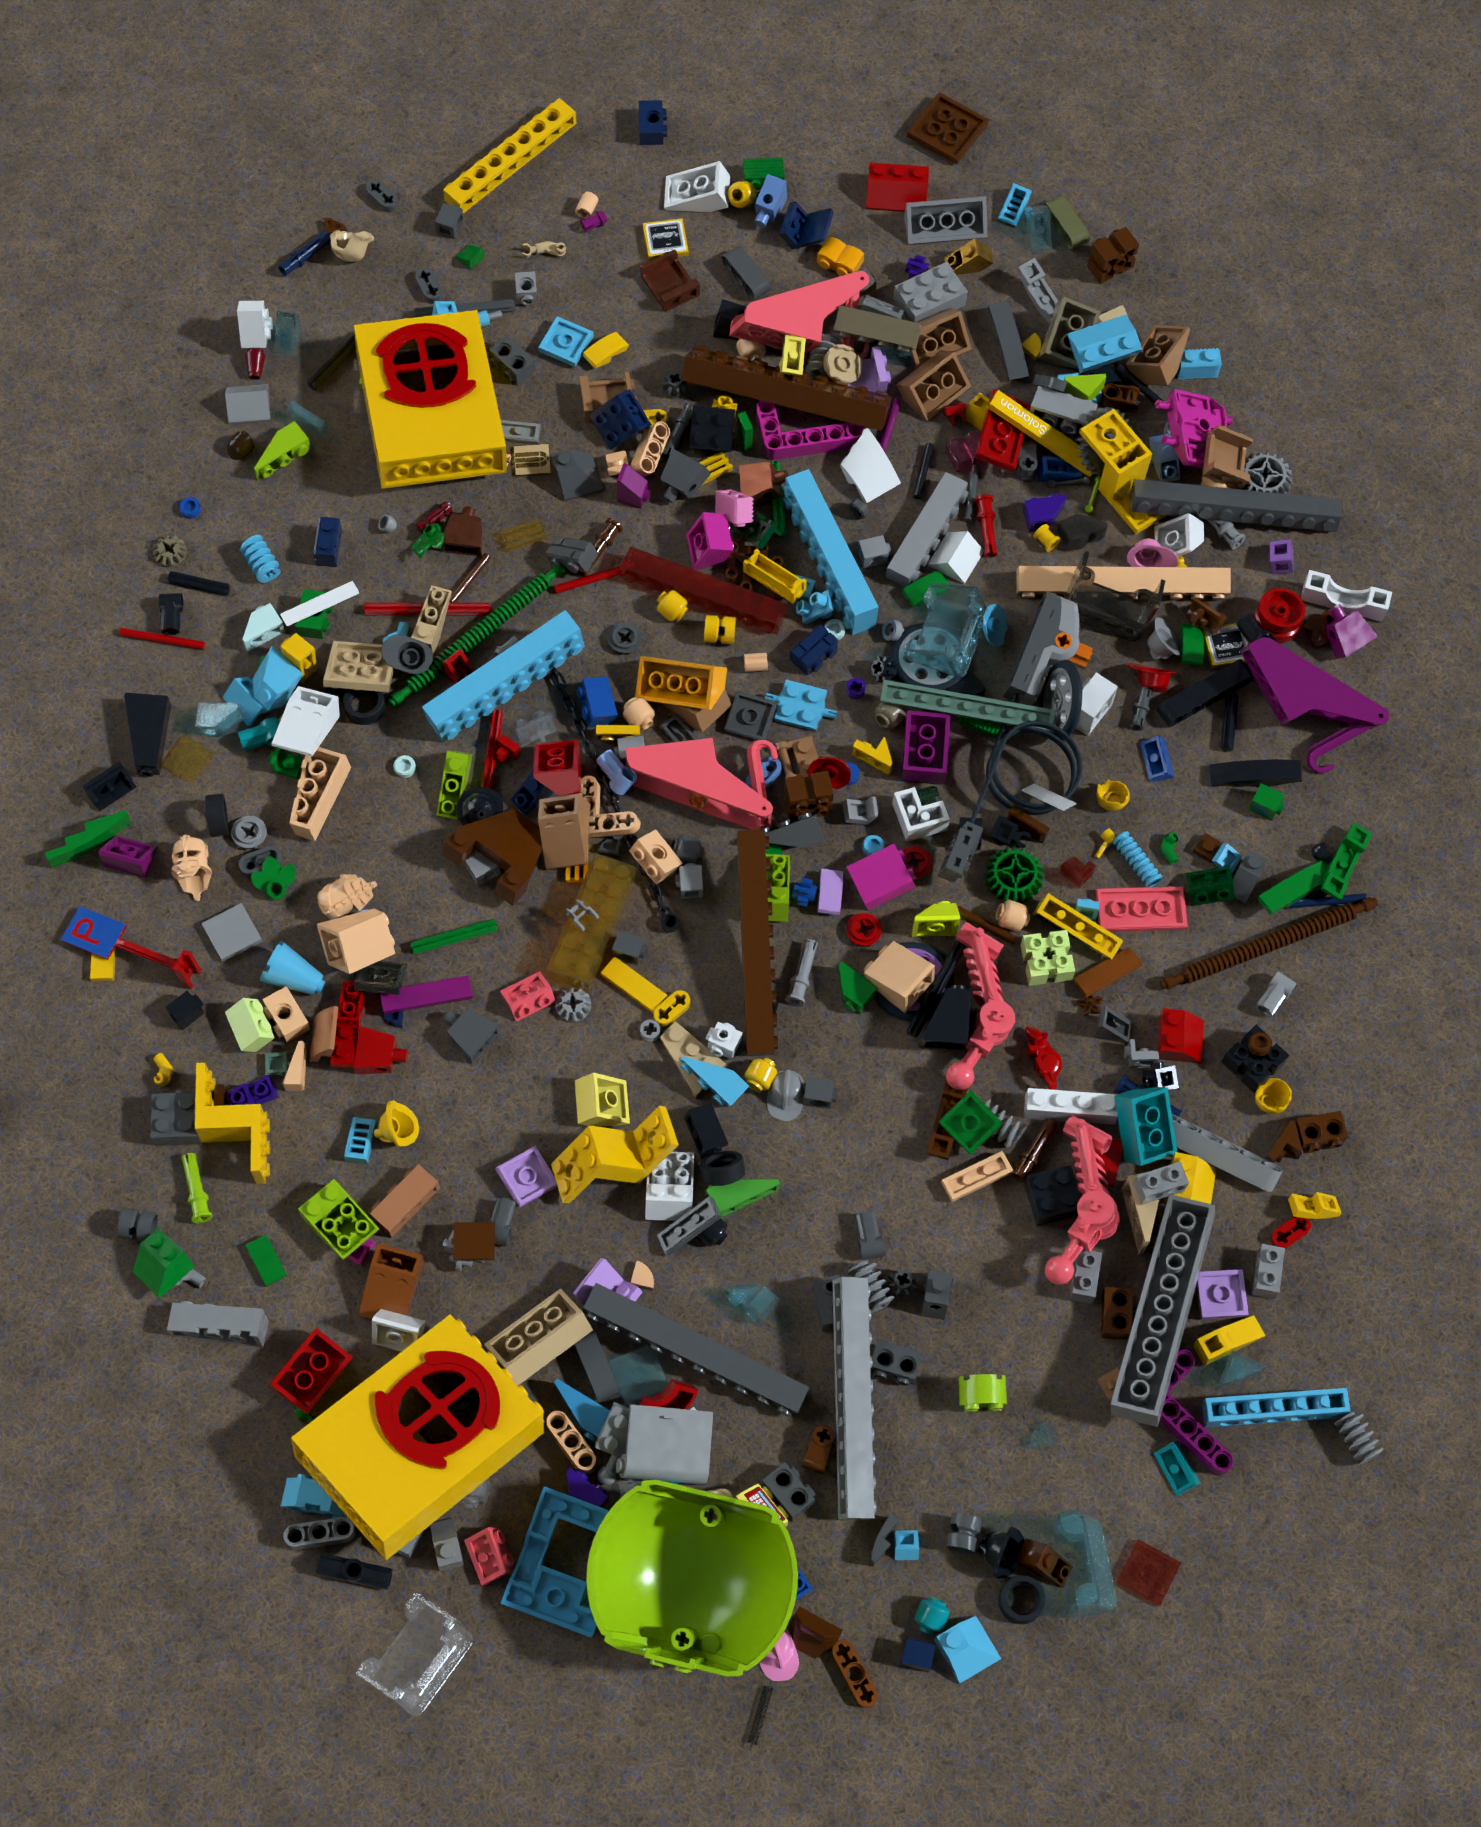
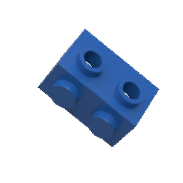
[577,676,618,727]

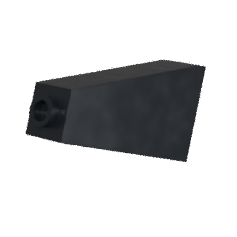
[124,692,171,777]

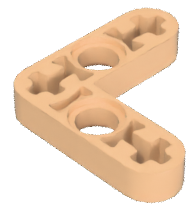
[578,776,641,838]

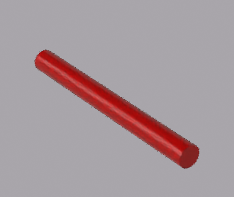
[553,562,636,594]
[119,628,206,650]

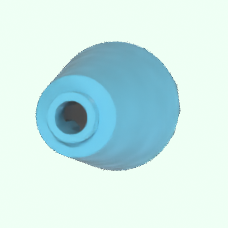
[259,941,326,995]

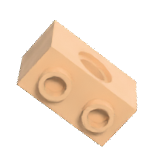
[629,829,683,884]
[262,986,311,1043]

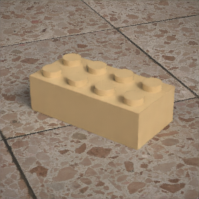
[484,1288,593,1386]

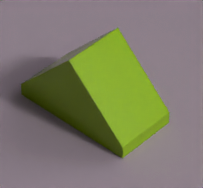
[1064,374,1106,401]

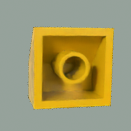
[1164,1152,1217,1204]

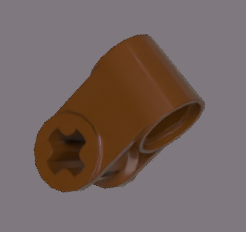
[1099,383,1140,413]
[801,1425,834,1474]

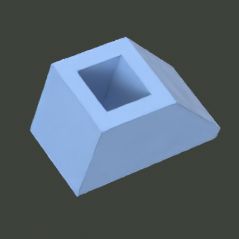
[1149,434,1180,482]

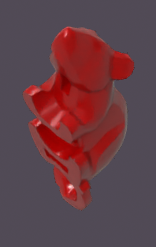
[1025,1026,1062,1090]

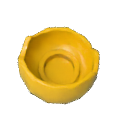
[1096,780,1130,812]
[1255,1078,1292,1114]

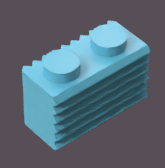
[1177,348,1222,379]

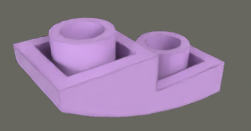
[818,868,843,915]

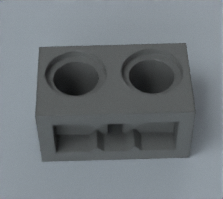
[489,335,536,386]
[870,1339,923,1386]
[762,1462,815,1522]

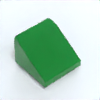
[456,244,485,270]

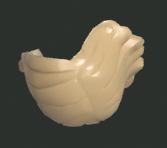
[330,230,374,262]

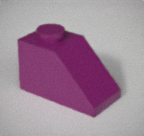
[617,463,650,508]

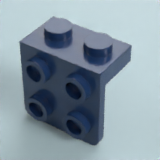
[779,201,834,249]

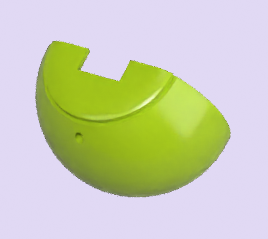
[586,1480,798,1677]

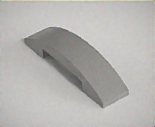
[1017,258,1058,324]

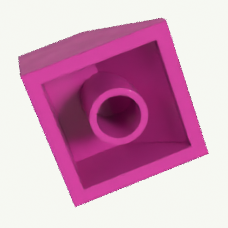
[686,512,734,571]

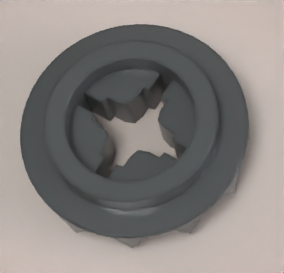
[608,622,642,655]

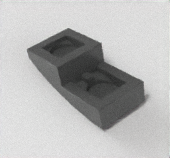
[870,1514,899,1566]

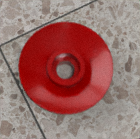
[808,757,851,790]

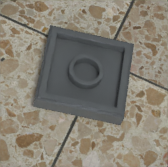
[723,691,778,741]

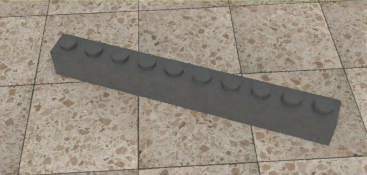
[1129,479,1342,532]
[582,1283,809,1417]

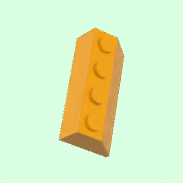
[635,656,727,710]

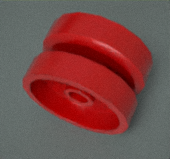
[1254,588,1306,643]

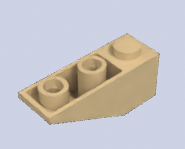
[411,585,452,655]

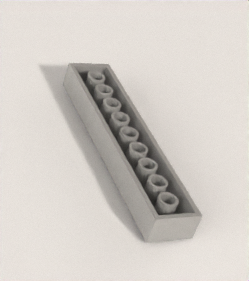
[1110,1195,1215,1427]

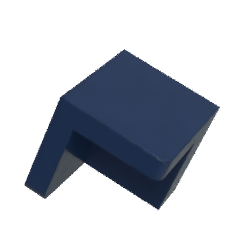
[900,1638,935,1673]

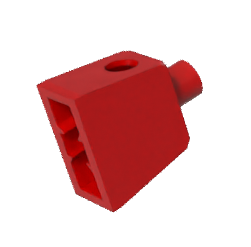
[353,1027,408,1075]

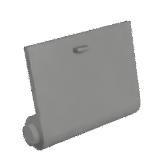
[616,1404,713,1485]

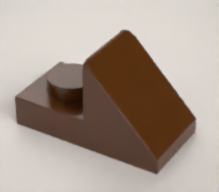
[1266,1120,1303,1163]

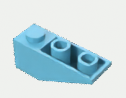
[679,1056,749,1106]

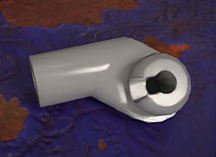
[175,1269,207,1288]

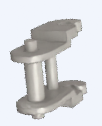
[566,899,599,932]

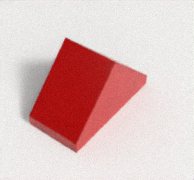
[443,649,475,684]

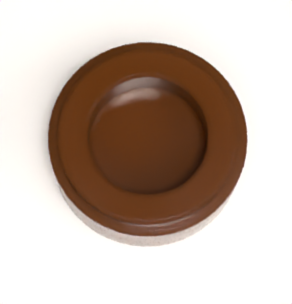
[1248,1032,1272,1056]

